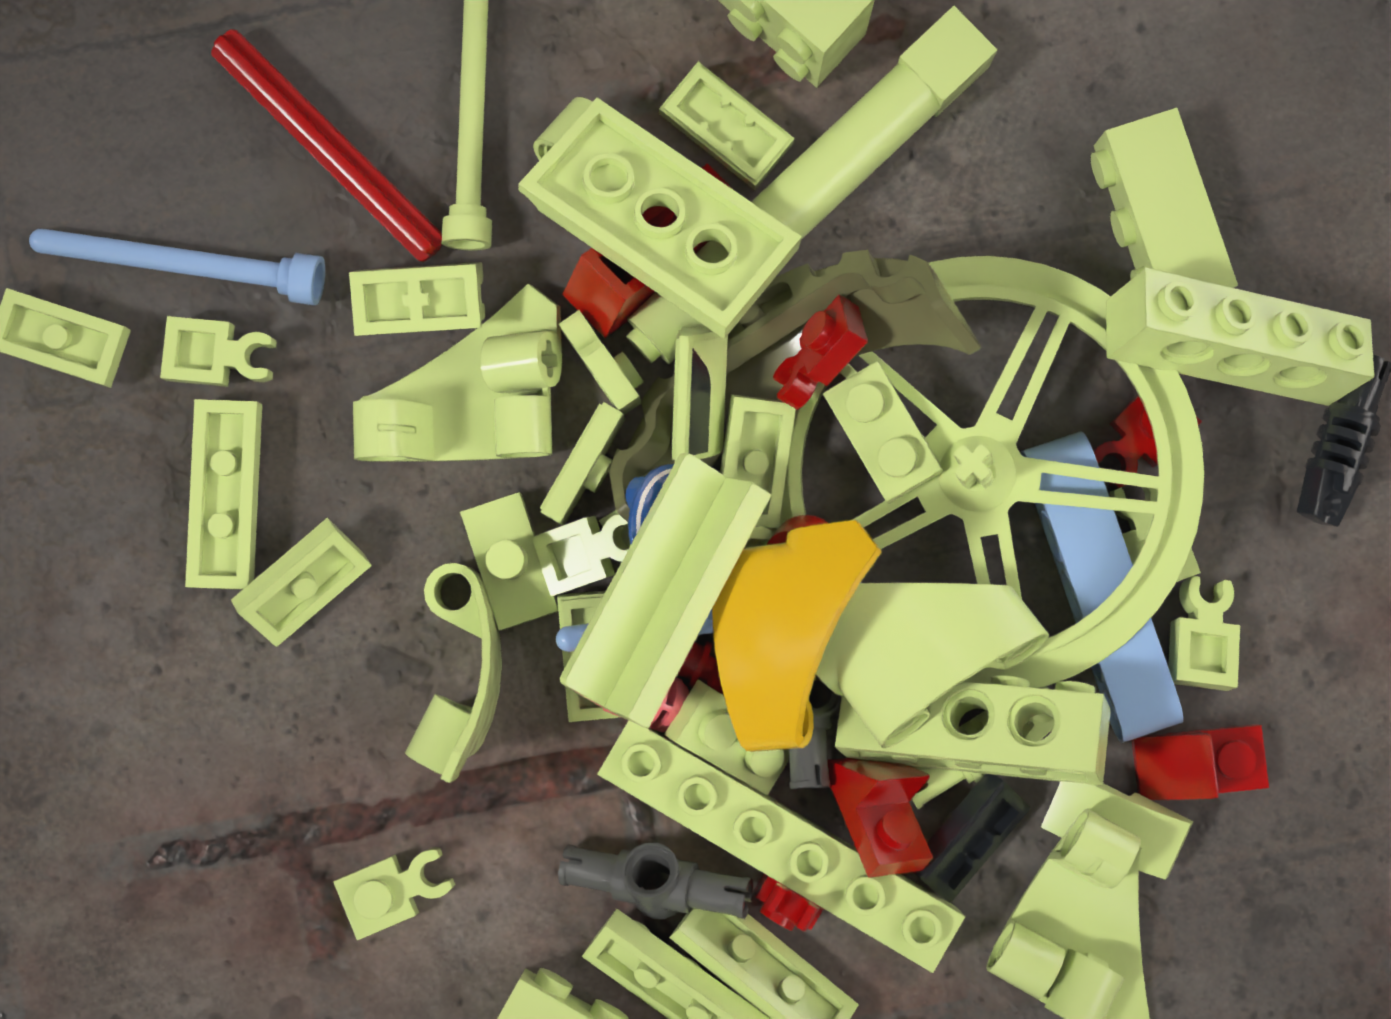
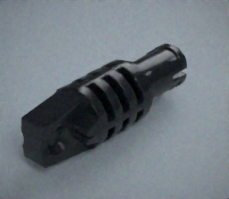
[1297,354,1391,527]

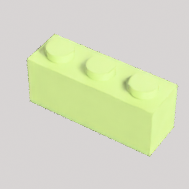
[1091,108,1238,288]

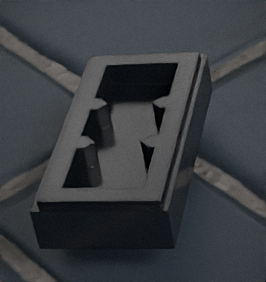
[913,774,1031,903]

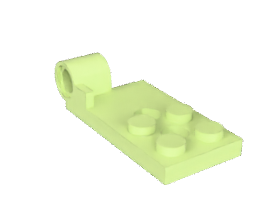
[518,97,802,339]

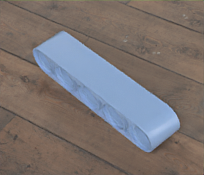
[1021,431,1183,743]

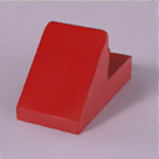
[1131,724,1269,800]
[828,758,933,878]

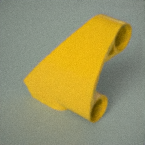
[712,520,882,752]

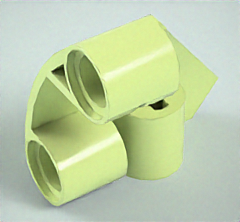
[353,284,562,462]
[405,563,502,783]
[816,583,1049,749]
[986,808,1150,1019]

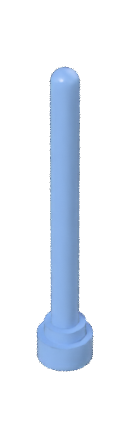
[29,229,325,306]

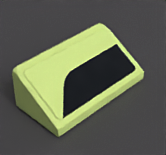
[672,327,728,462]

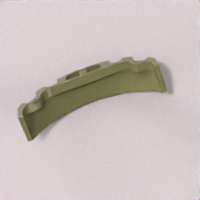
[609,250,982,522]

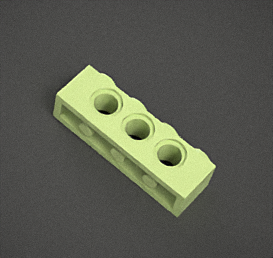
[1106,268,1374,406]
[835,675,1111,786]

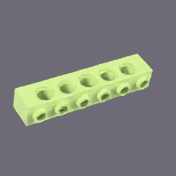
[597,721,965,973]

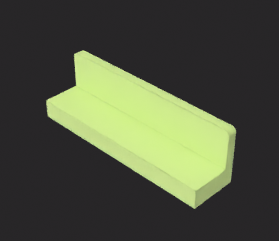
[560,453,772,729]

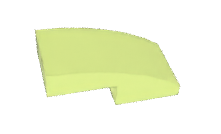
[1041,782,1193,880]

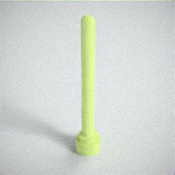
[442,0,492,250]

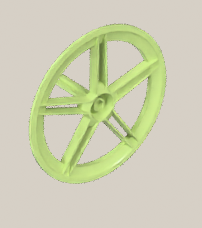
[778,256,1204,688]

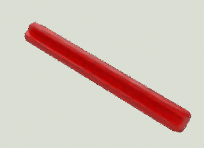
[211,29,442,262]

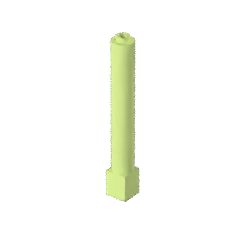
[626,6,997,364]

